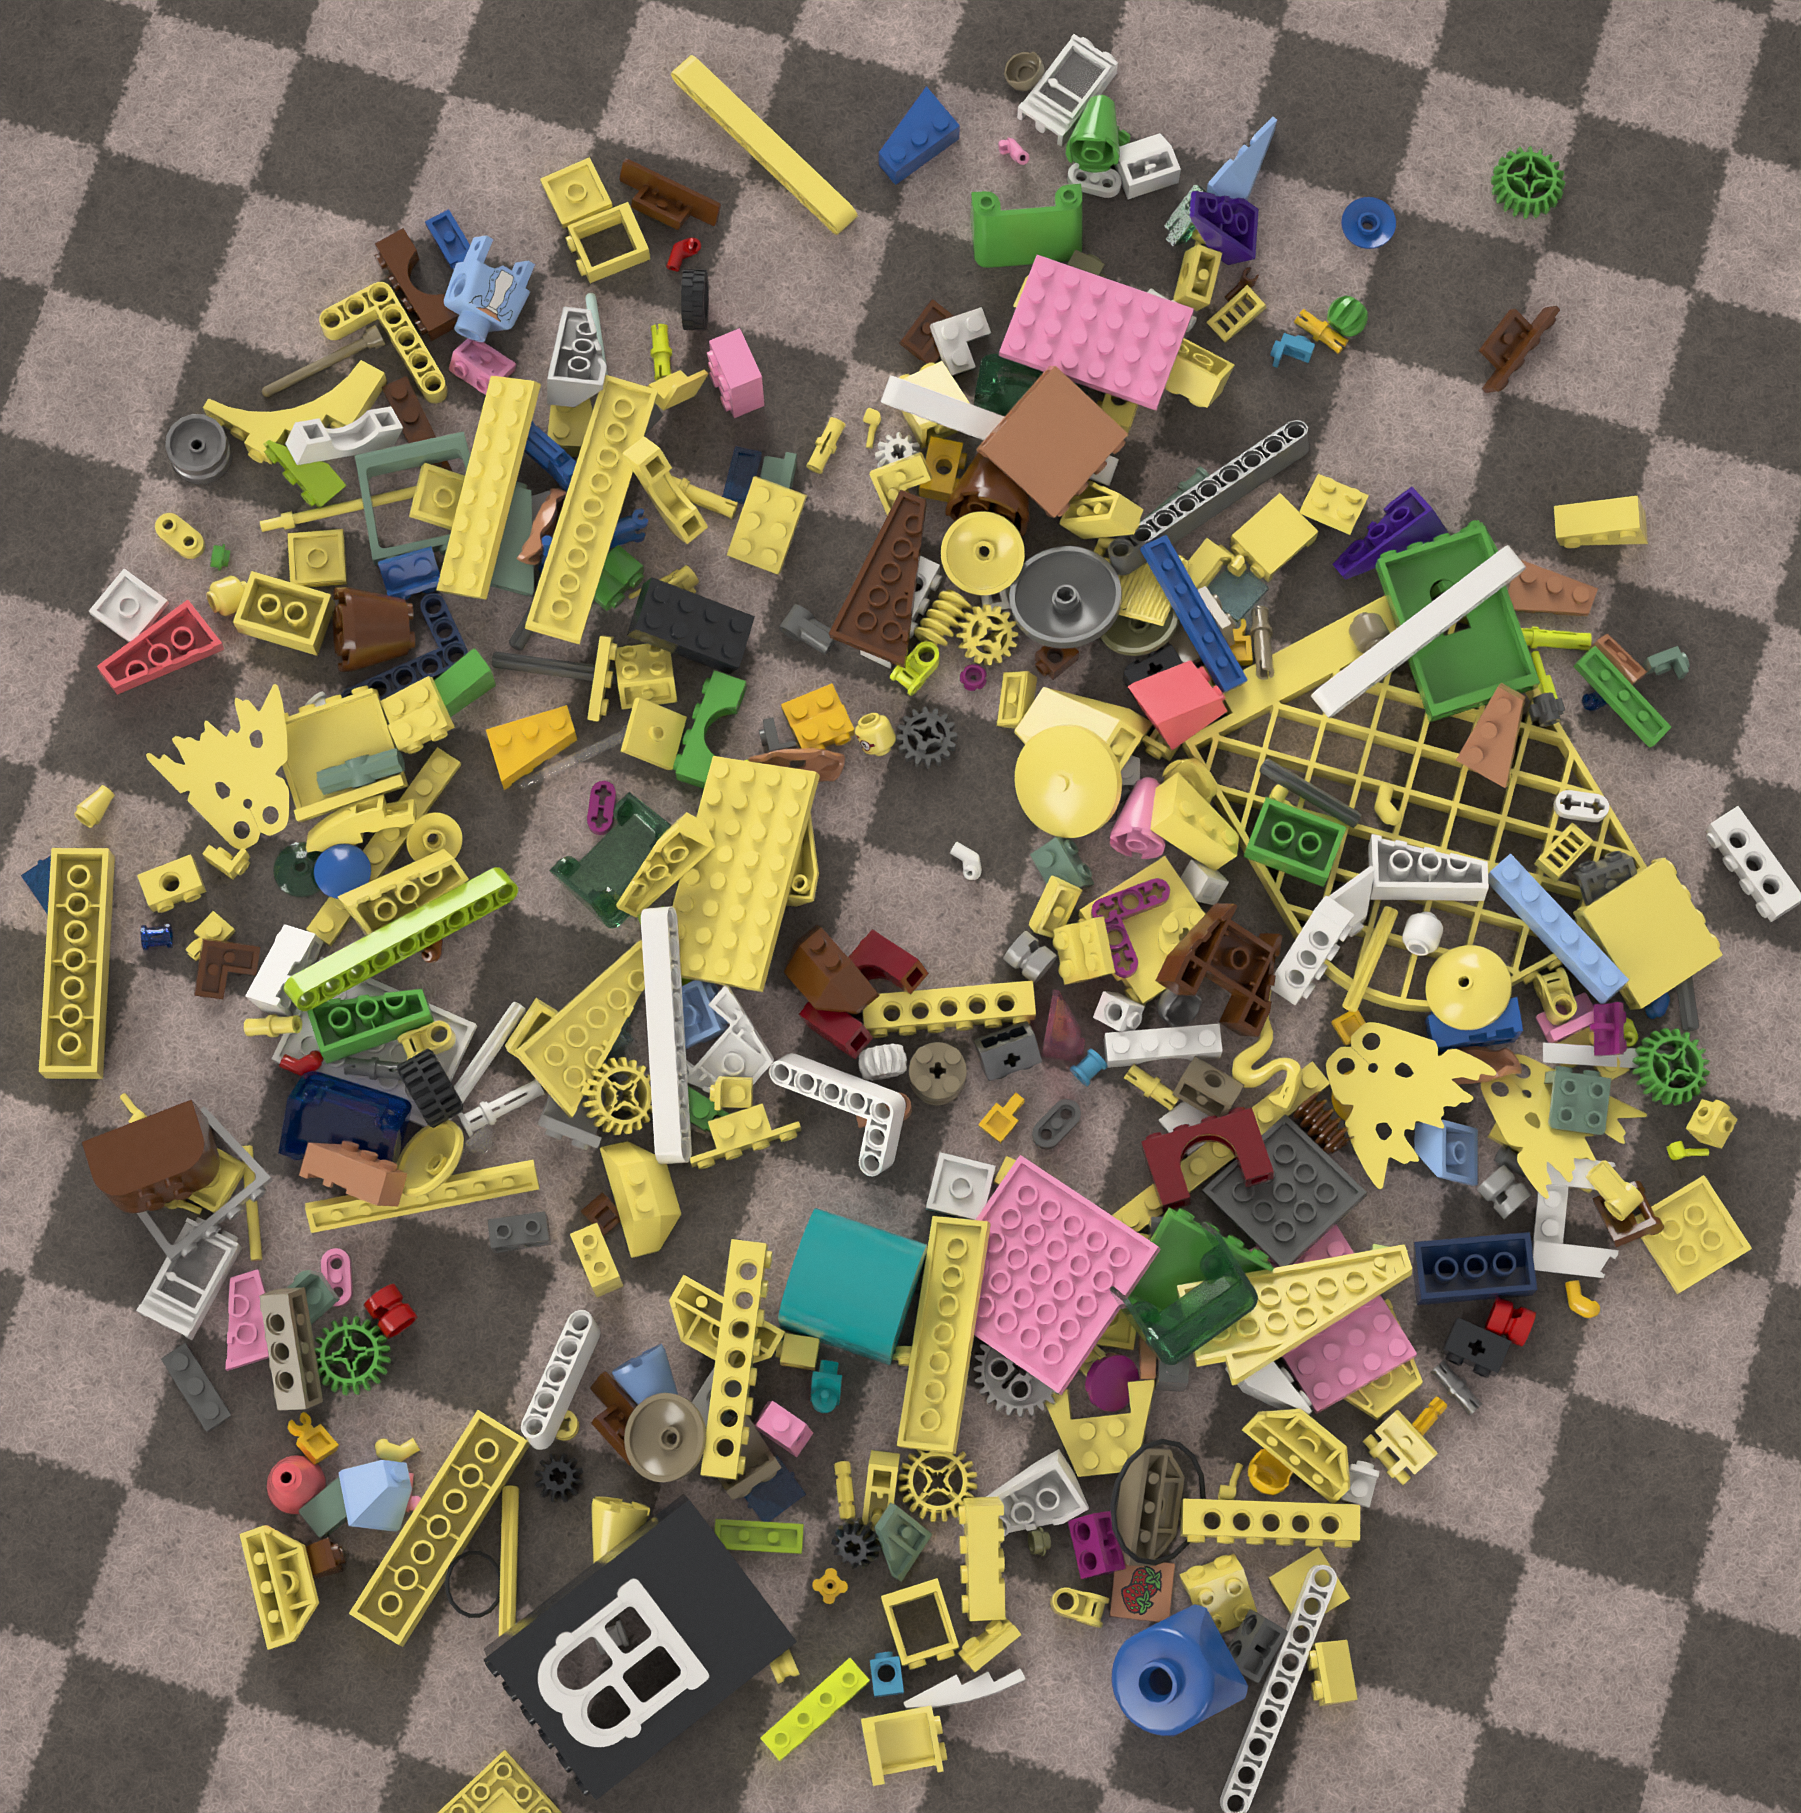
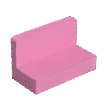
[1536,993,1594,1043]

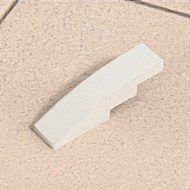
[903,1669,1026,1709]

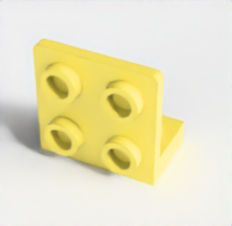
[615,644,677,710]

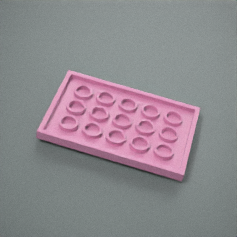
[999,255,1194,410]
[1249,1225,1417,1414]

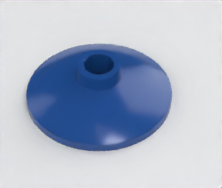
[1341,197,1396,249]

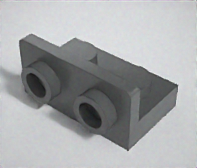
[1571,851,1637,906]

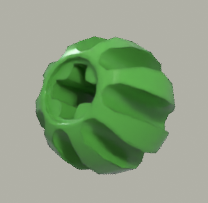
[1327,295,1368,337]

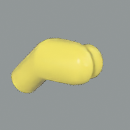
[375,1438,420,1462]

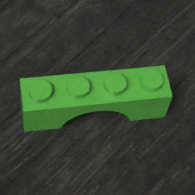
[673,670,747,789]

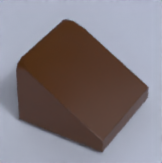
[581,1193,621,1236]

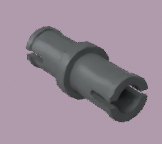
[344,1056,403,1081]

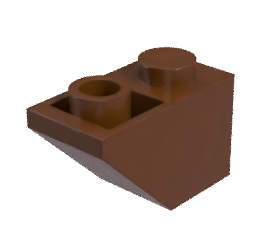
[306,1538,346,1580]

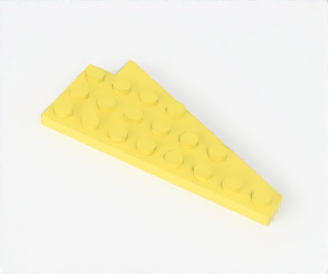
[1177,1244,1412,1385]

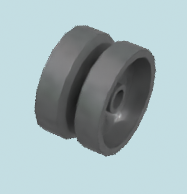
[165,414,232,484]

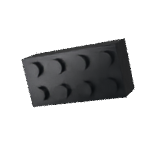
[627,577,755,674]

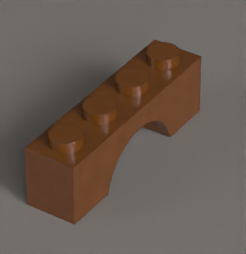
[374,228,458,341]

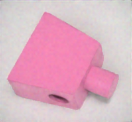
[753,1401,813,1457]

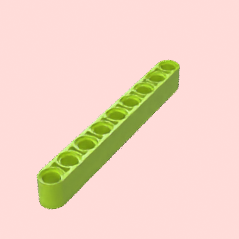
[284,867,518,1011]

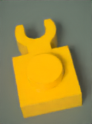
[1230,619,1253,666]
[288,1412,339,1465]

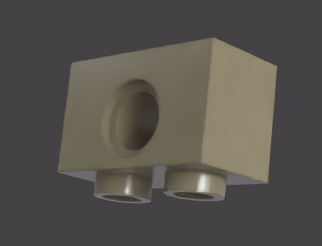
[1172,1056,1244,1118]

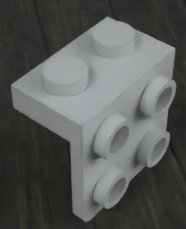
[537,1089,606,1150]

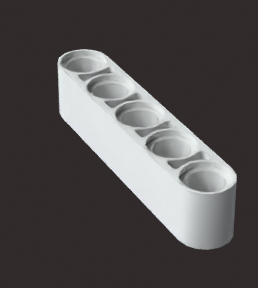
[521,1310,601,1450]

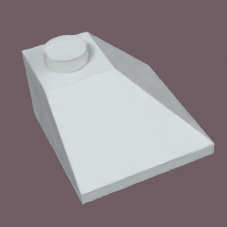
[1329,865,1375,937]

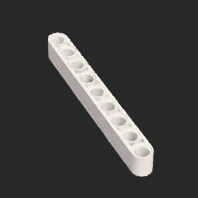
[881,376,1119,486]
[1311,545,1526,718]
[641,906,692,1164]
[1220,1565,1337,1813]

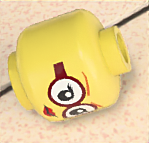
[855,713,896,756]

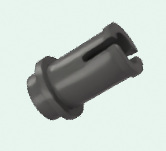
[1494,1146,1526,1178]

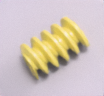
[914,589,972,651]

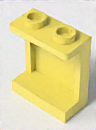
[1230,493,1319,582]
[861,1706,947,1786]

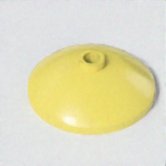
[941,511,1025,595]
[1425,945,1512,1030]
[396,1120,464,1197]

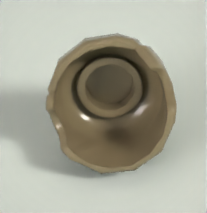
[1004,52,1045,92]

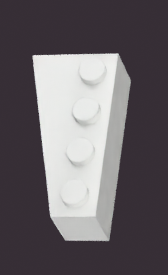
[1368,834,1488,901]

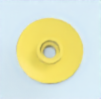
[406,813,462,861]

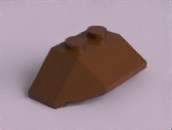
[784,924,880,1014]

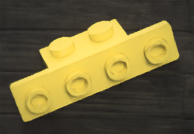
[689,1103,801,1169]

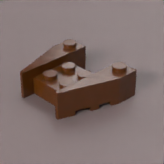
[1155,903,1282,1037]

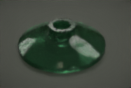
[273,842,324,897]

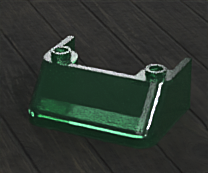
[1109,1221,1258,1365]

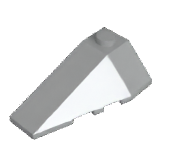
[547,307,607,407]

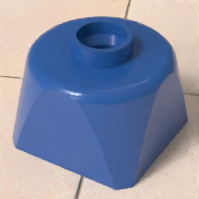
[1111,1604,1248,1737]

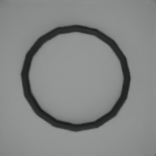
[445,1551,500,1618]

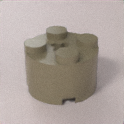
[909,1042,967,1105]

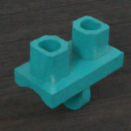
[810,1360,842,1413]

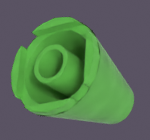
[1065,95,1120,173]

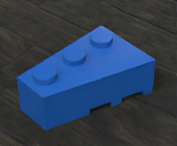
[1425,997,1523,1053]

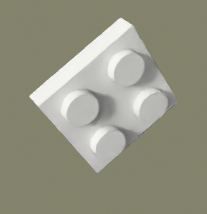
[89,569,169,642]
[926,1152,996,1220]

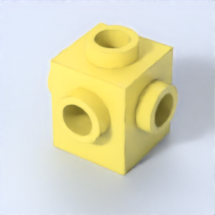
[1686,1099,1738,1149]

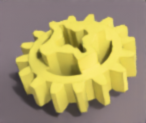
[957,604,1018,665]

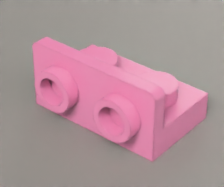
[449,339,516,395]

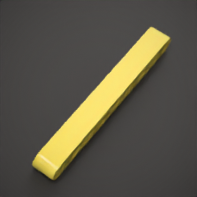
[671,55,858,235]

